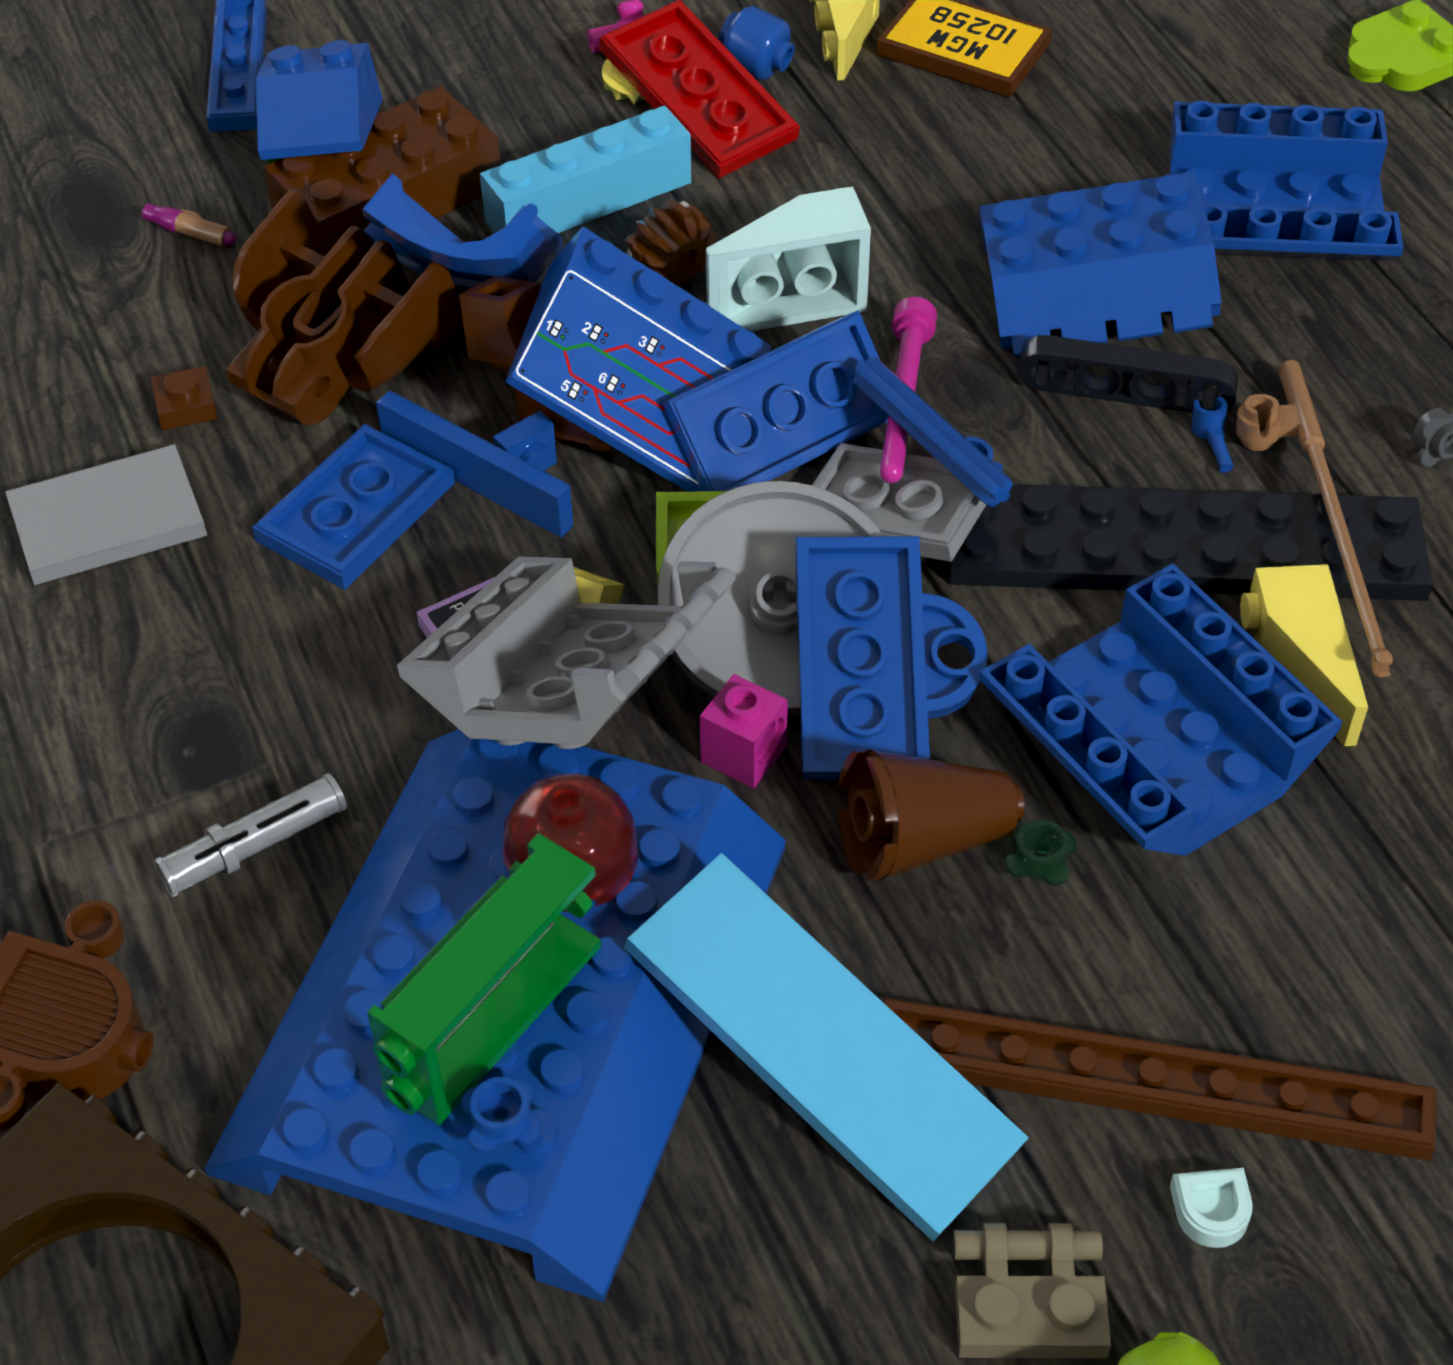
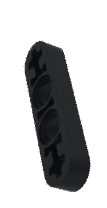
[1017,335,1238,413]

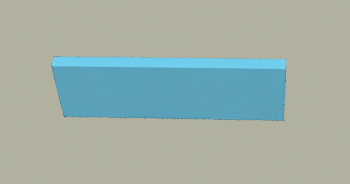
[624,853,1029,1242]

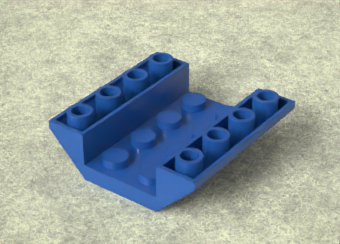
[1169,101,1404,261]
[979,563,1343,856]

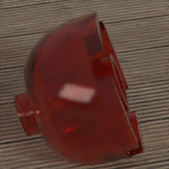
[503,773,638,912]

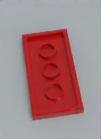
[599,0,800,179]

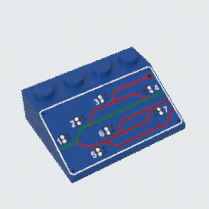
[506,226,771,492]

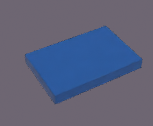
[252,424,455,590]

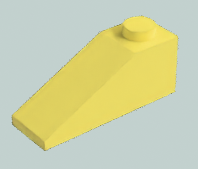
[1240,564,1368,746]

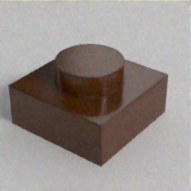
[150,366,218,431]

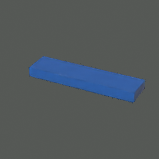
[207,0,267,132]
[376,391,574,538]

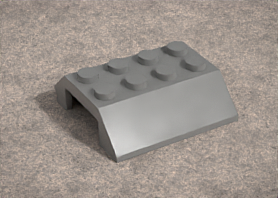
[397,557,736,749]

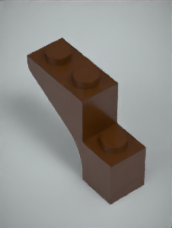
[459,276,615,451]

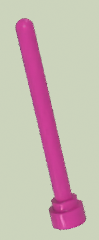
[880,297,937,484]

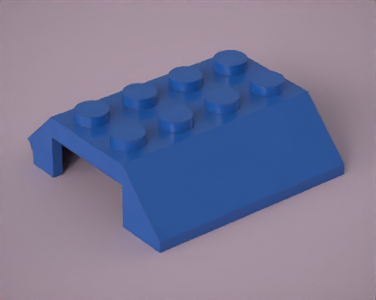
[978,171,1222,358]

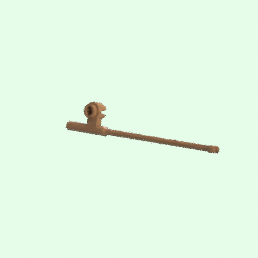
[1236,360,1393,677]

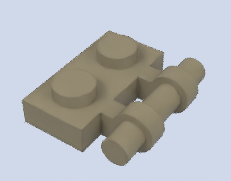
[953,1223,1111,1358]

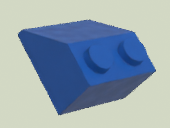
[256,40,383,160]

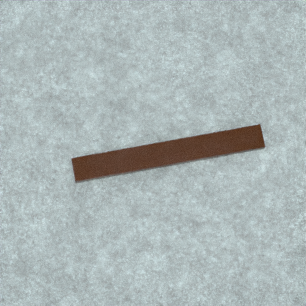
[882,997,1437,1161]

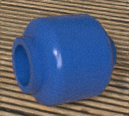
[718,6,795,81]

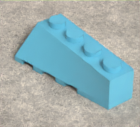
[480,106,692,233]

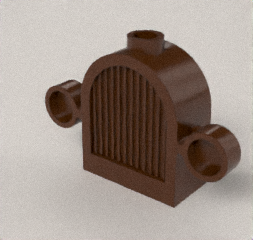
[0,900,154,1132]

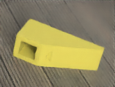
[809,0,880,81]

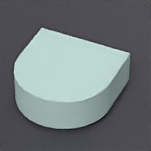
[1170,1168,1253,1248]

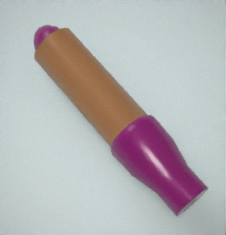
[142,203,237,248]

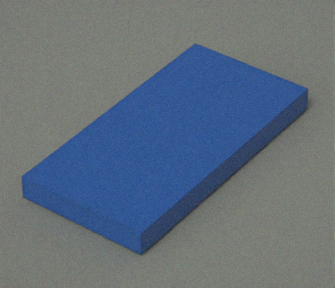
[662,310,888,491]

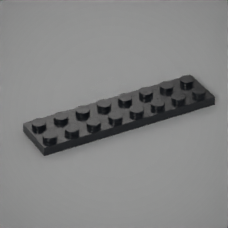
[949,484,1433,601]

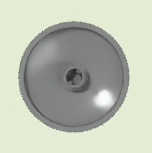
[658,481,883,716]

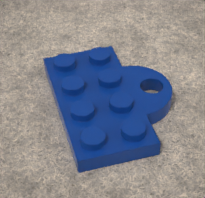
[795,536,987,780]

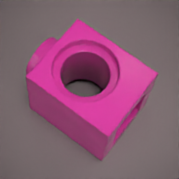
[700,674,788,789]

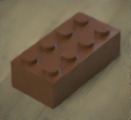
[264,86,501,249]

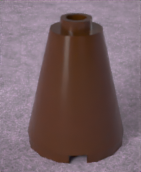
[837,749,1025,881]

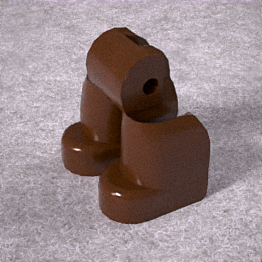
[226,189,463,425]

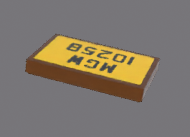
[877,0,1052,97]

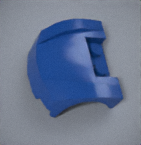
[363,173,563,287]

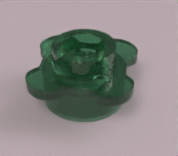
[1005,820,1077,886]

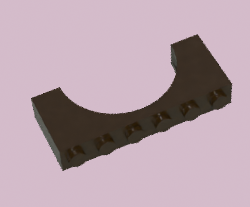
[0,1082,389,1365]

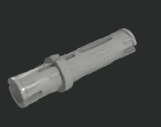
[153,773,347,897]

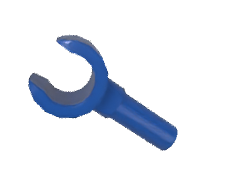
[1191,397,1234,473]

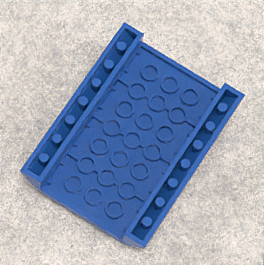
[204,729,786,1302]

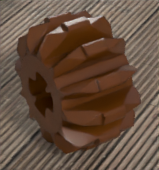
[625,198,718,287]

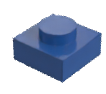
[493,411,557,471]

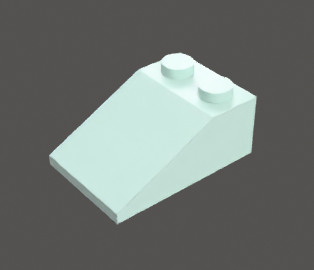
[706,186,871,331]

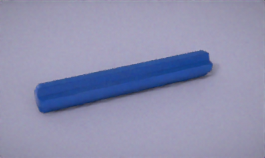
[853,357,1013,508]

